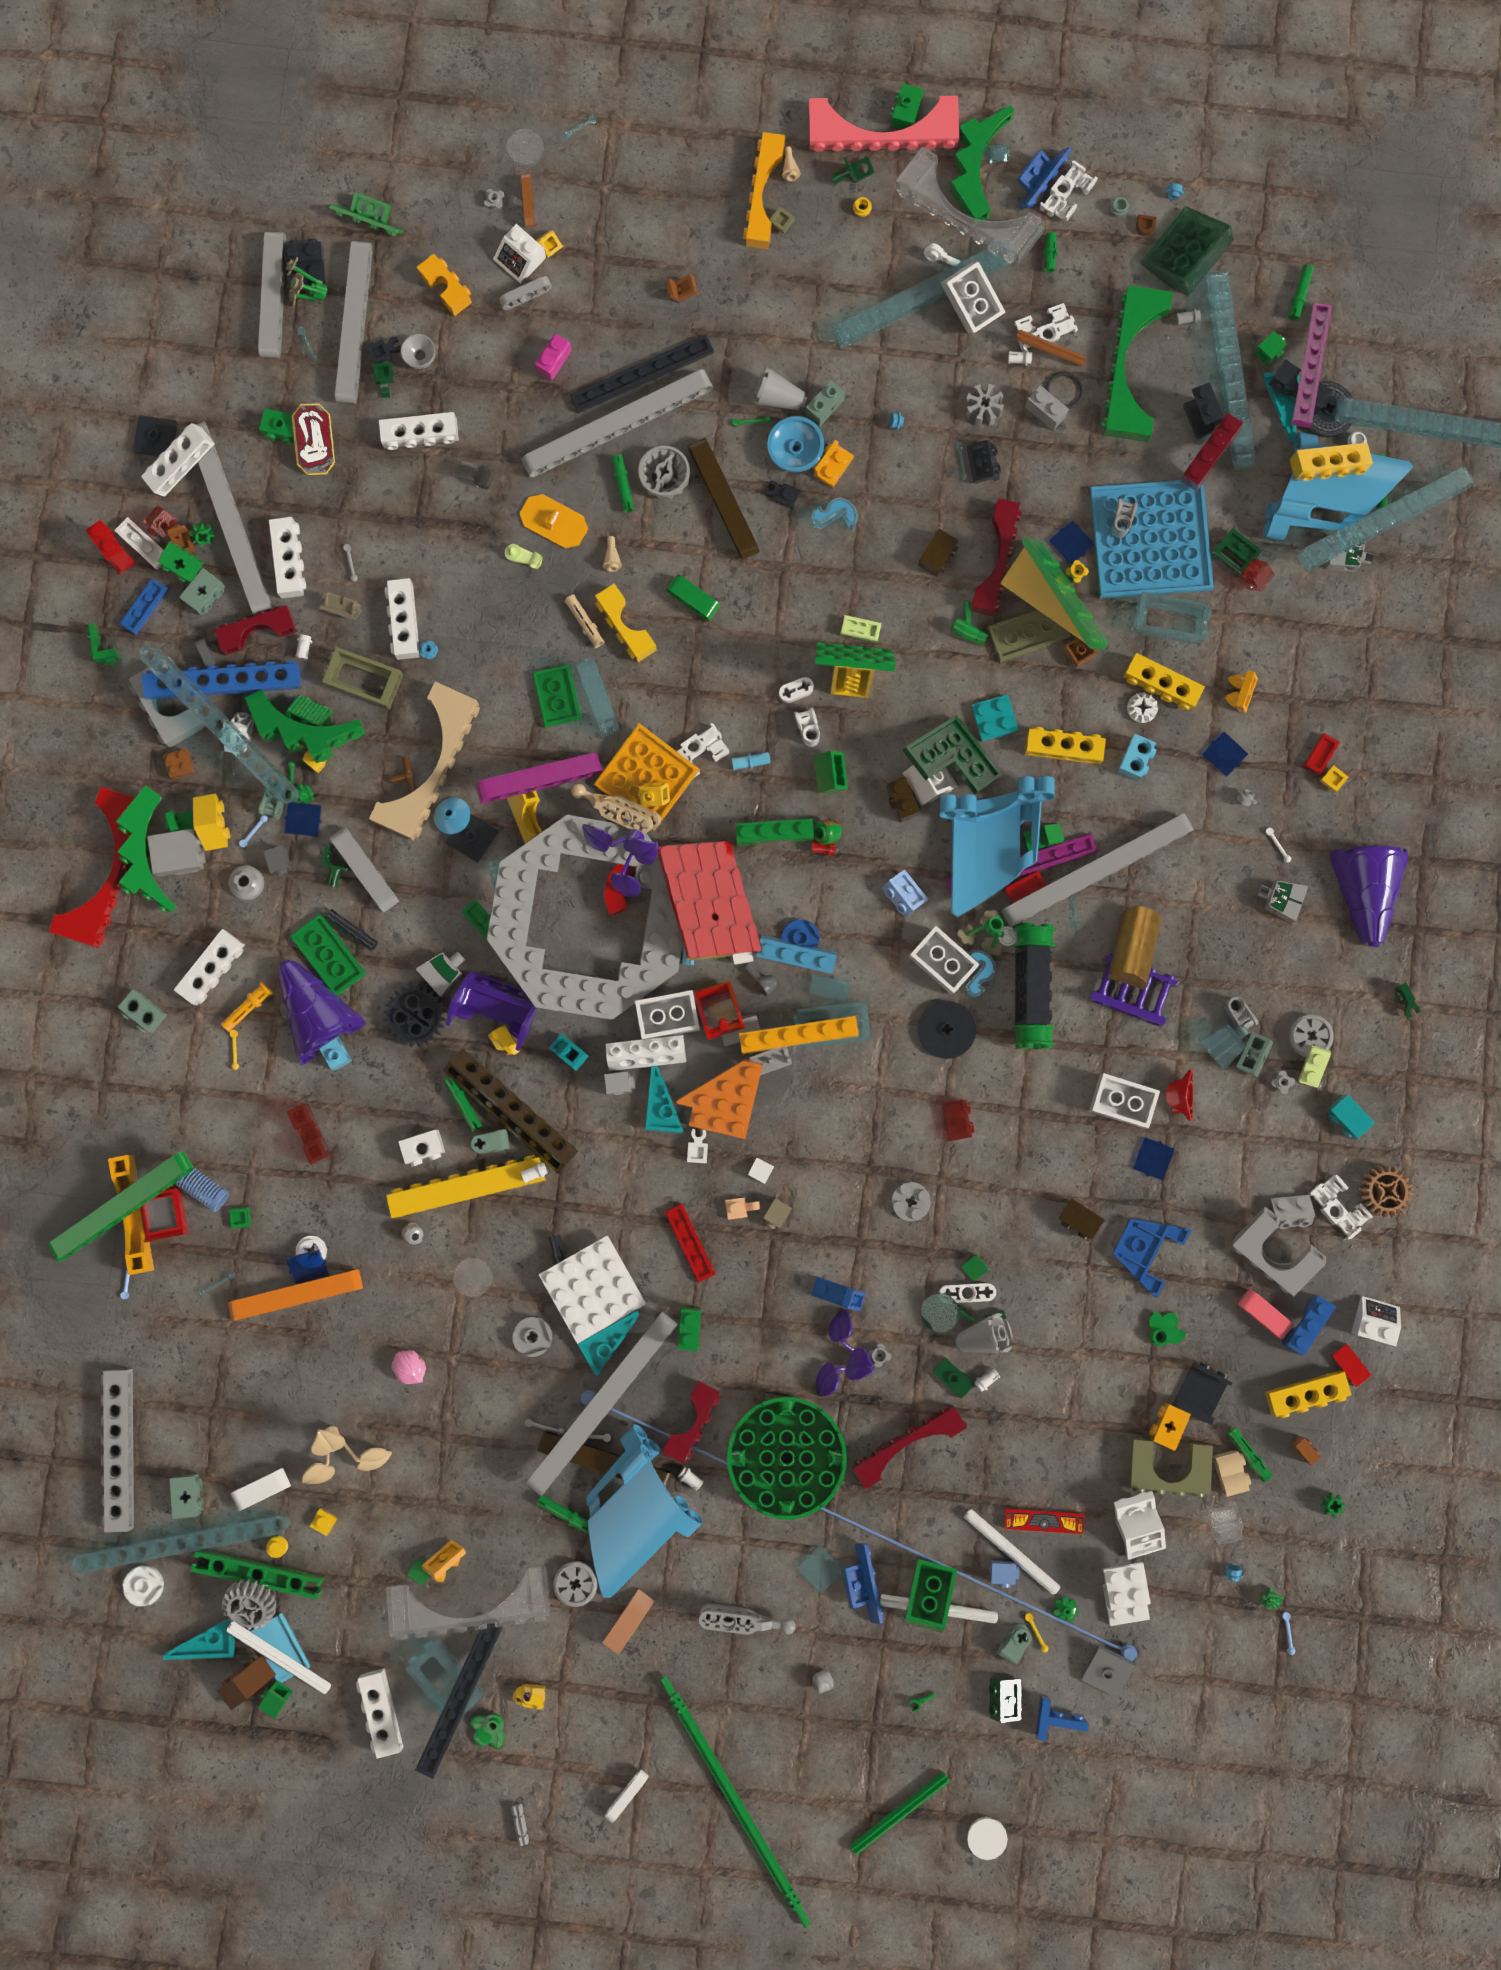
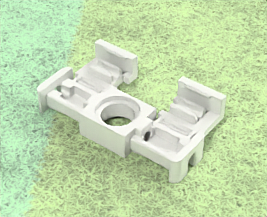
[1040,161,1098,222]
[1014,303,1078,352]
[677,723,730,777]
[1308,1175,1373,1240]

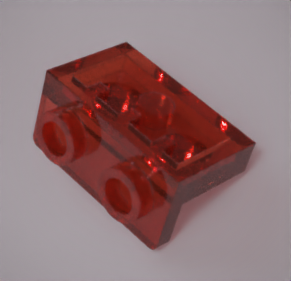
[941,1099,975,1142]

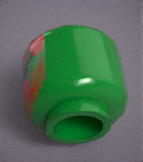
[813,818,842,845]

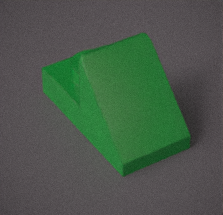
[1023,824,1065,852]

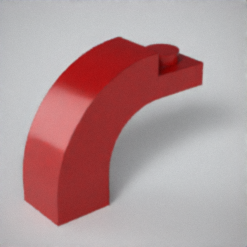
[604,864,636,916]

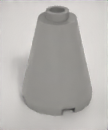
[752,367,807,410]
[955,1313,1013,1353]

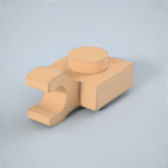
[725,1198,760,1220]

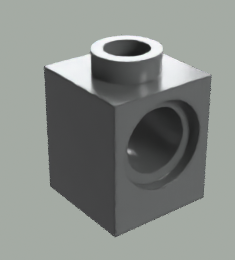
[263,845,292,877]

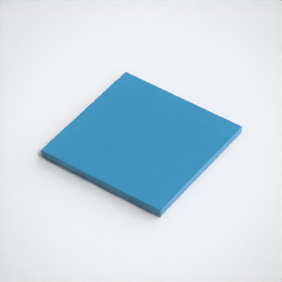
[1089,480,1214,599]

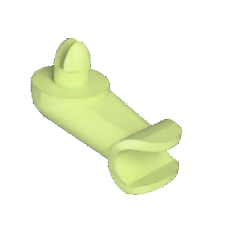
[505,544,542,569]

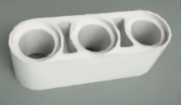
[231,1468,291,1511]

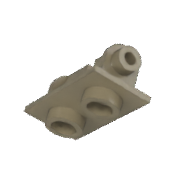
[319,592,362,620]

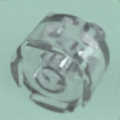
[1206,1501,1244,1546]

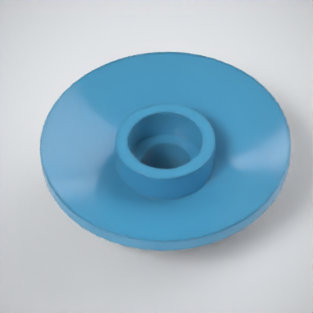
[434,797,471,834]

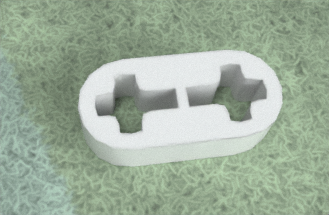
[779,677,814,703]

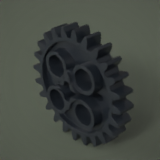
[383,985,447,1047]

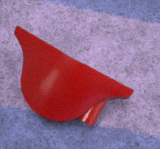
[1165,1069,1193,1121]

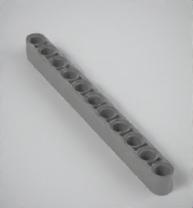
[521,369,713,477]
[195,421,273,616]
[1001,813,1194,927]
[526,1312,678,1496]

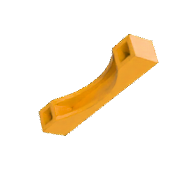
[743,132,785,250]
[739,1016,859,1054]
[108,1155,154,1275]

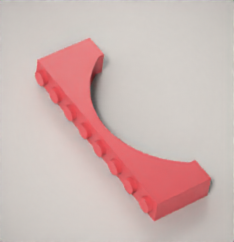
[809,96,959,152]

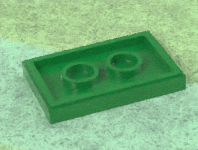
[532,664,582,728]

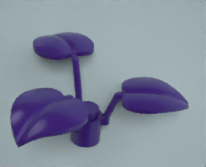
[582,824,658,898]
[816,1308,875,1397]

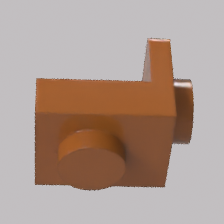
[666,274,698,302]
[167,525,196,553]

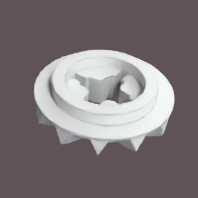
[1127,692,1158,723]
[295,1236,327,1267]

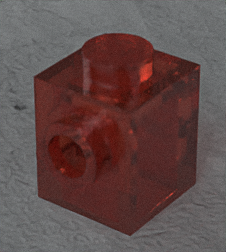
[143,505,178,538]
[1240,558,1275,592]

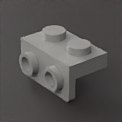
[1270,1195,1315,1229]

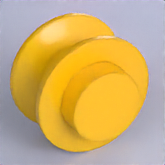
[266,1536,288,1558]

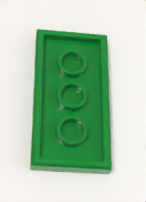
[290,913,367,996]

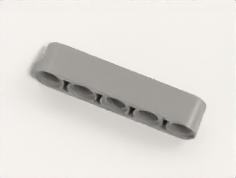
[330,827,400,912]

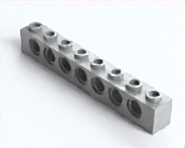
[100,1369,134,1532]

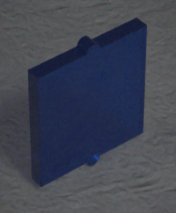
[1049,520,1095,565]
[1202,732,1248,777]
[284,802,322,837]
[1133,1137,1175,1181]
[286,1249,329,1285]

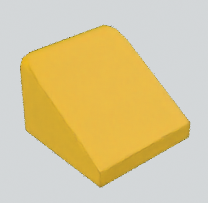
[536,230,563,258]

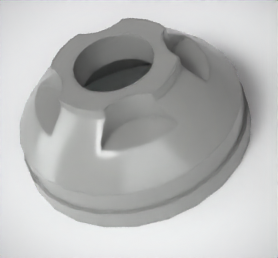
[401,334,436,369]
[228,865,264,900]

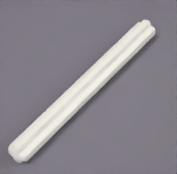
[964,1509,1060,1595]
[880,1594,998,1623]
[226,1621,331,1694]

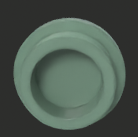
[1110,197,1129,217]

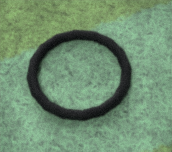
[1045,372,1084,409]

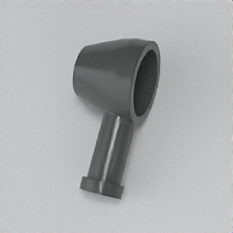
[744,963,777,996]

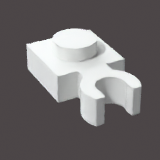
[687,1129,708,1163]

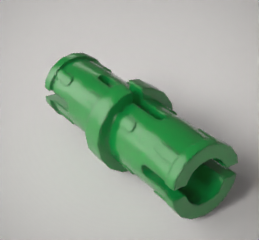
[1043,232,1058,273]

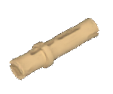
[564,595,605,648]

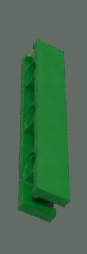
[191,1548,325,1600]

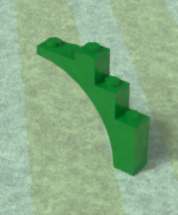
[950,105,1015,227]
[245,690,366,764]
[116,786,176,913]

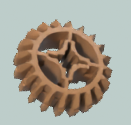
[1359,1165,1413,1218]

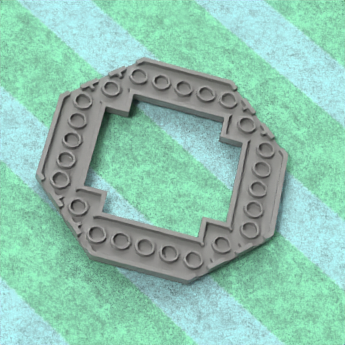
[486,815,683,1020]

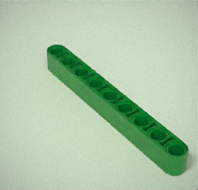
[47,1151,194,1262]

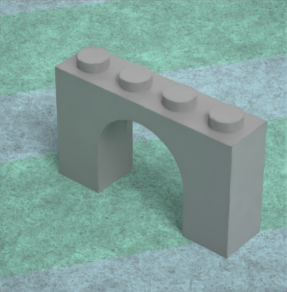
[129,656,210,748]
[1232,1206,1326,1296]

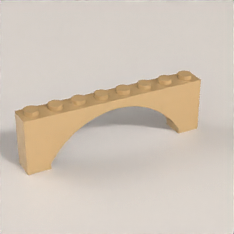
[369,682,480,841]

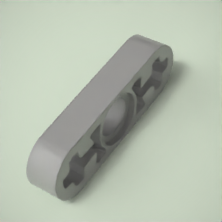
[499,276,552,310]

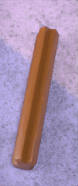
[1015,330,1086,366]

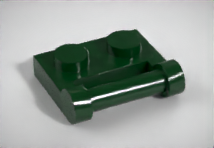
[1210,528,1262,578]

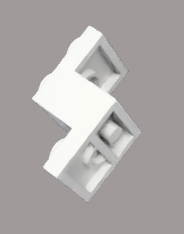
[1114,1491,1166,1560]
[1102,1562,1151,1626]

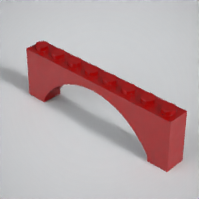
[49,787,135,948]

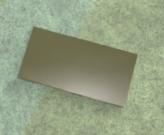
[987,609,1072,663]

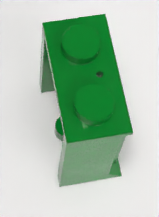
[677,1307,702,1351]

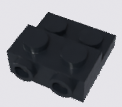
[283,238,326,287]

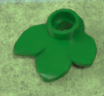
[1149,1311,1187,1347]
[469,1713,505,1750]

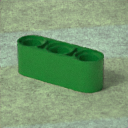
[666,574,721,622]

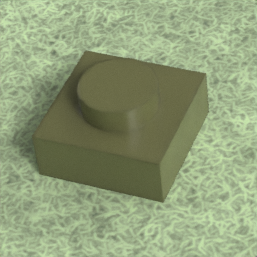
[769,207,795,235]

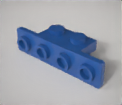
[1016,147,1072,210]
[841,1542,883,1624]

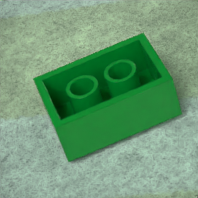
[903,1559,957,1633]

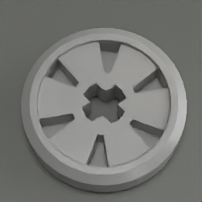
[1289,1014,1333,1057]
[553,1561,598,1607]

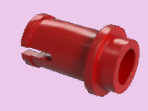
[812,841,836,857]

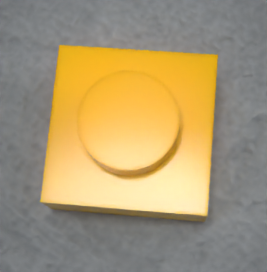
[1320,765,1348,793]
[310,1508,338,1536]

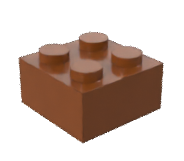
[1063,638,1098,668]
[163,748,196,780]
[1289,1435,1321,1466]

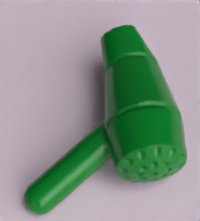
[951,601,988,646]

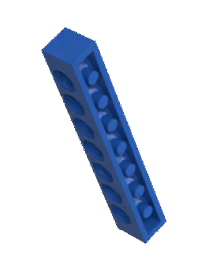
[141,660,302,700]

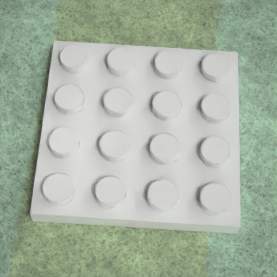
[539,1235,646,1344]

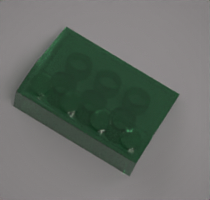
[1140,206,1234,297]

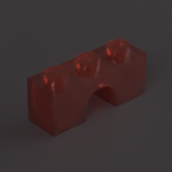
[286,1103,333,1165]

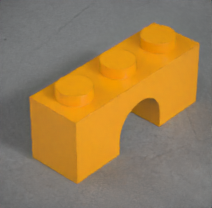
[417,254,472,317]

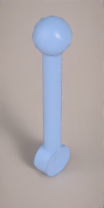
[239,815,268,848]
[120,1270,130,1299]
[1282,1612,1295,1655]

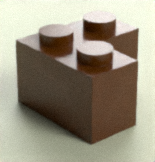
[217,1656,276,1711]

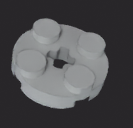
[891,1182,931,1221]
[512,1317,553,1357]

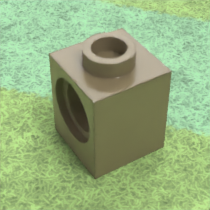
[763,1198,792,1229]

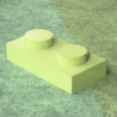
[1298,1045,1331,1088]

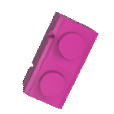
[534,333,572,381]

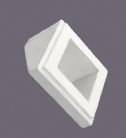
[748,1158,774,1184]

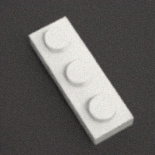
[114,517,164,570]

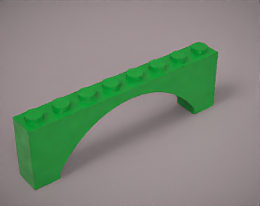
[1101,285,1173,443]

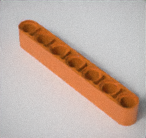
[227,1269,363,1322]

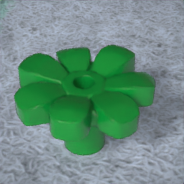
[1053,1596,1079,1622]

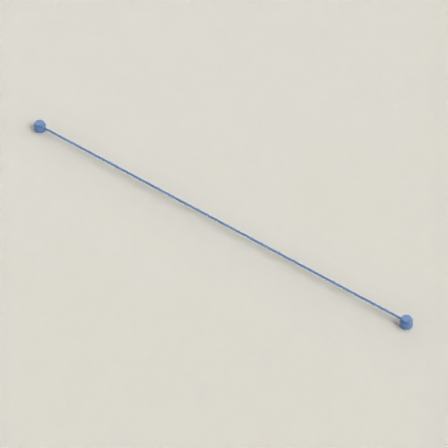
[581,1390,1137,1661]

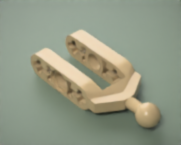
[571,784,661,834]

